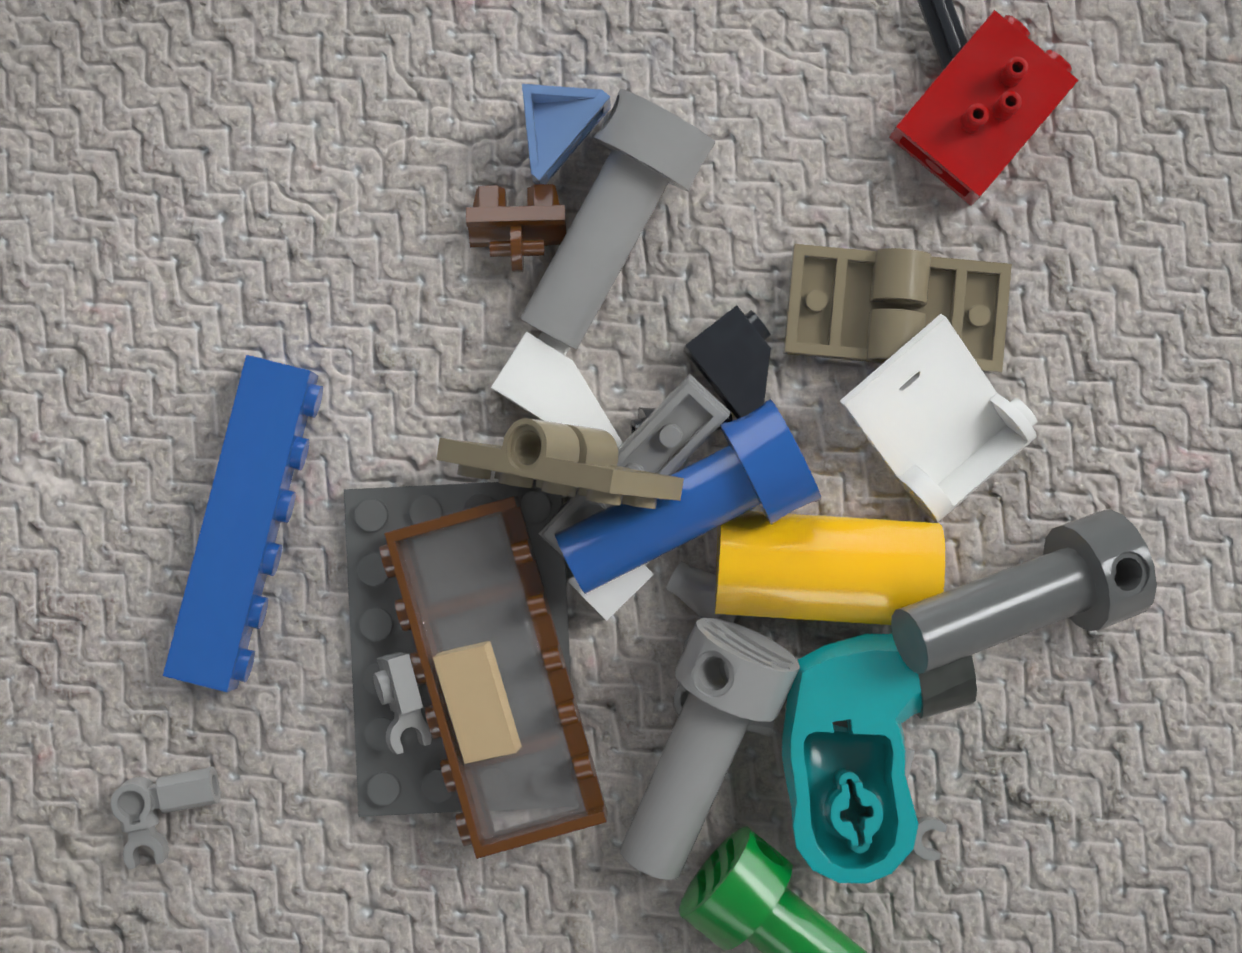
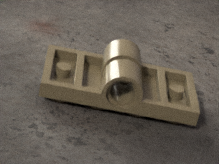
[783,244,1012,374]
[436,418,684,509]

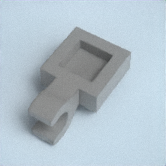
[373,652,432,755]

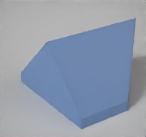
[522,84,611,184]

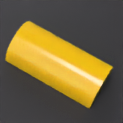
[715,511,945,625]

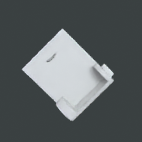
[840,314,1038,523]

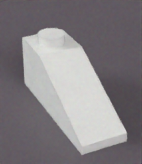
[491,332,623,448]

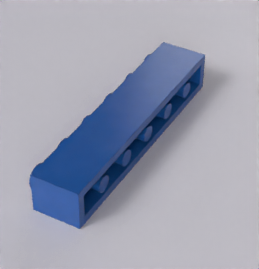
[163,354,323,692]

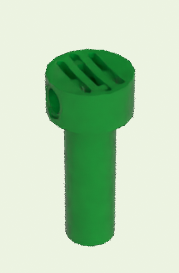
[678,827,868,953]

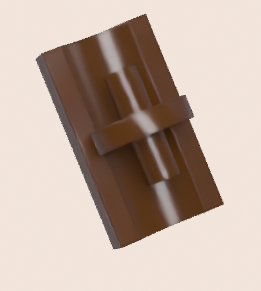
[466,184,567,272]

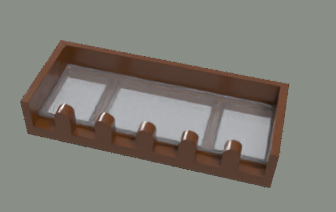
[379,496,608,859]

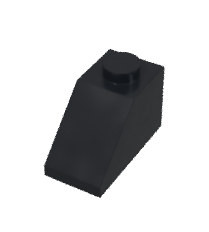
[683,305,771,419]

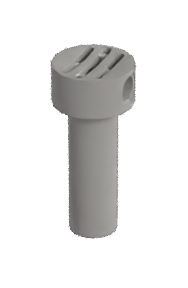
[520,89,715,349]
[620,618,800,880]

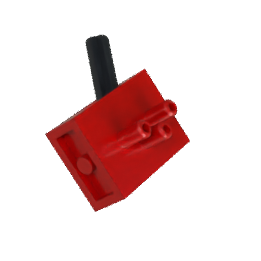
[889,0,1079,206]

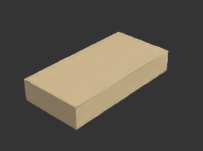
[432,641,522,764]

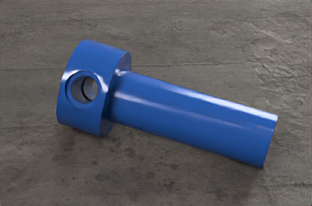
[555,399,821,594]

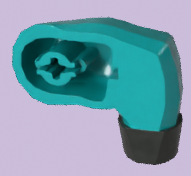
[781,634,977,884]

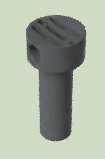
[891,509,1157,674]

